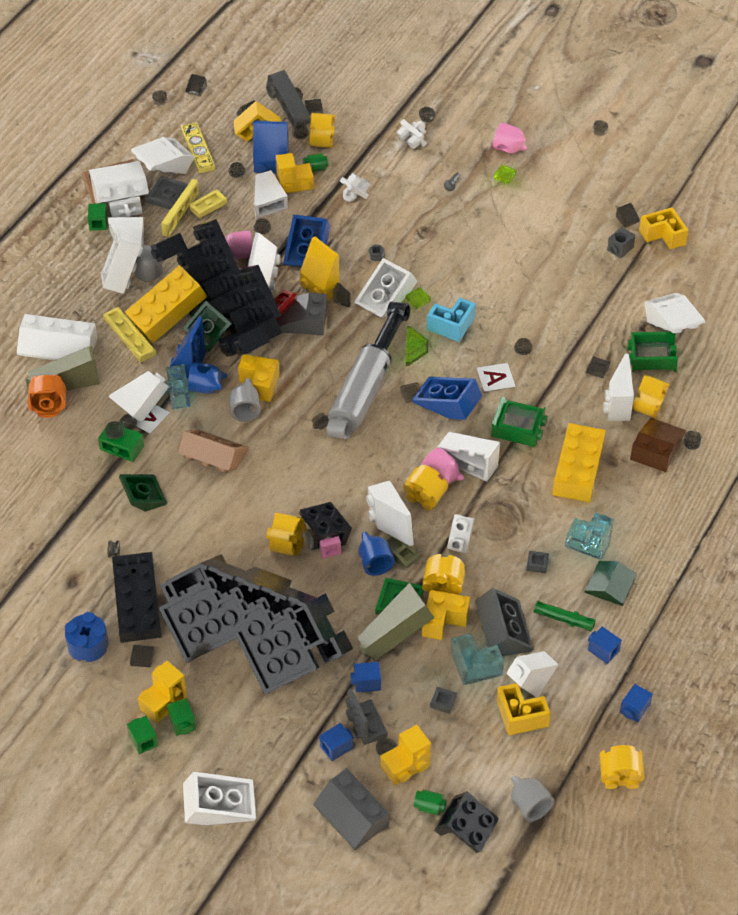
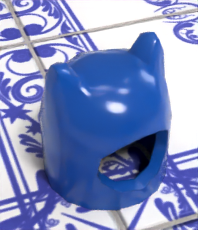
[188,362,228,394]
[358,531,395,576]

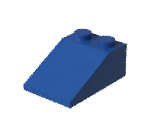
[253,121,289,174]
[283,214,331,267]
[170,316,206,379]
[412,377,482,420]

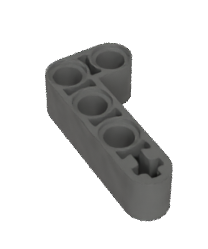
[266,70,311,129]

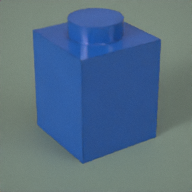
[588,626,622,664]
[350,662,381,693]
[620,684,653,722]
[319,723,354,761]

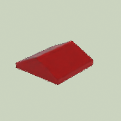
[274,290,297,320]

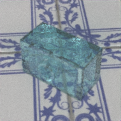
[164,364,190,409]

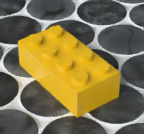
[125,265,207,344]
[552,423,606,503]

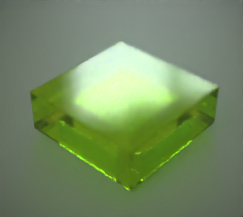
[494,164,517,184]
[406,287,431,309]

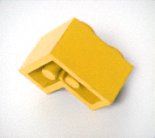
[234,101,281,142]
[276,153,314,193]
[639,207,688,250]
[238,354,280,402]
[422,590,470,640]
[138,661,187,724]
[496,683,551,736]
[380,724,431,785]

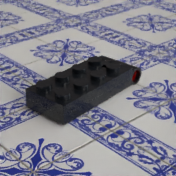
[112,552,162,643]

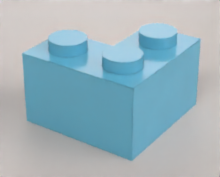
[427,298,476,342]

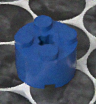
[65,612,109,662]

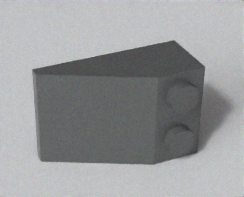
[277,293,327,335]

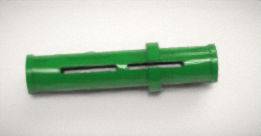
[534,601,596,632]

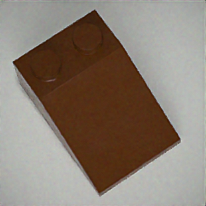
[630,418,686,472]

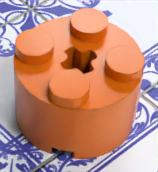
[27,375,66,418]

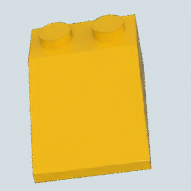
[300,236,340,301]

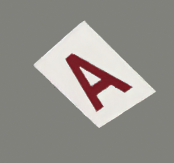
[477,363,516,392]
[124,405,170,433]

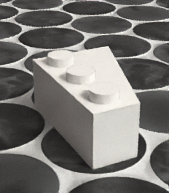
[437,432,500,482]

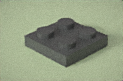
[146,176,188,210]

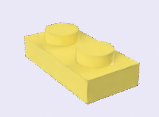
[189,190,228,219]

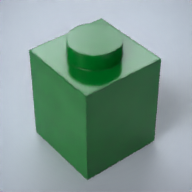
[88,203,108,231]
[167,698,196,736]
[127,716,158,754]

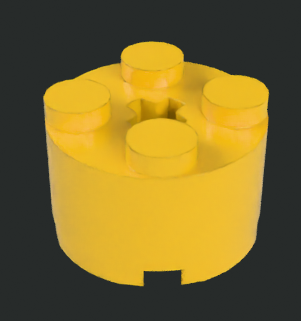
[309,113,335,148]
[632,375,669,418]
[403,465,448,511]
[266,512,306,556]
[422,554,465,595]
[599,745,645,789]

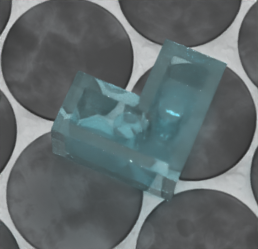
[565,512,614,560]
[450,633,504,686]

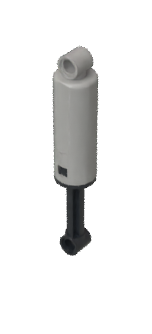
[327,301,410,439]

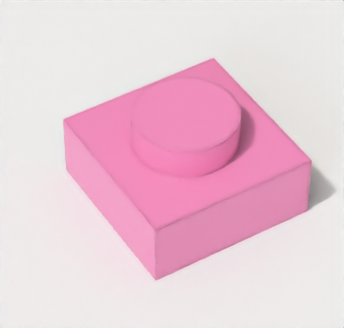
[320,536,341,559]

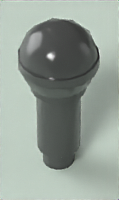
[444,173,460,191]

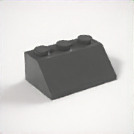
[475,588,534,656]
[313,768,389,850]

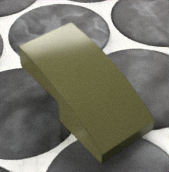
[384,534,421,568]

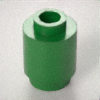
[303,153,328,172]
[413,789,447,816]

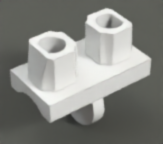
[396,119,427,149]
[340,173,371,202]
[109,196,143,218]
[447,514,474,554]

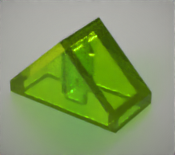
[406,326,428,366]

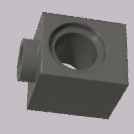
[607,227,636,258]

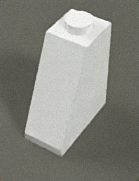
[254,170,288,219]
[108,217,145,247]
[109,371,169,422]
[507,651,559,697]

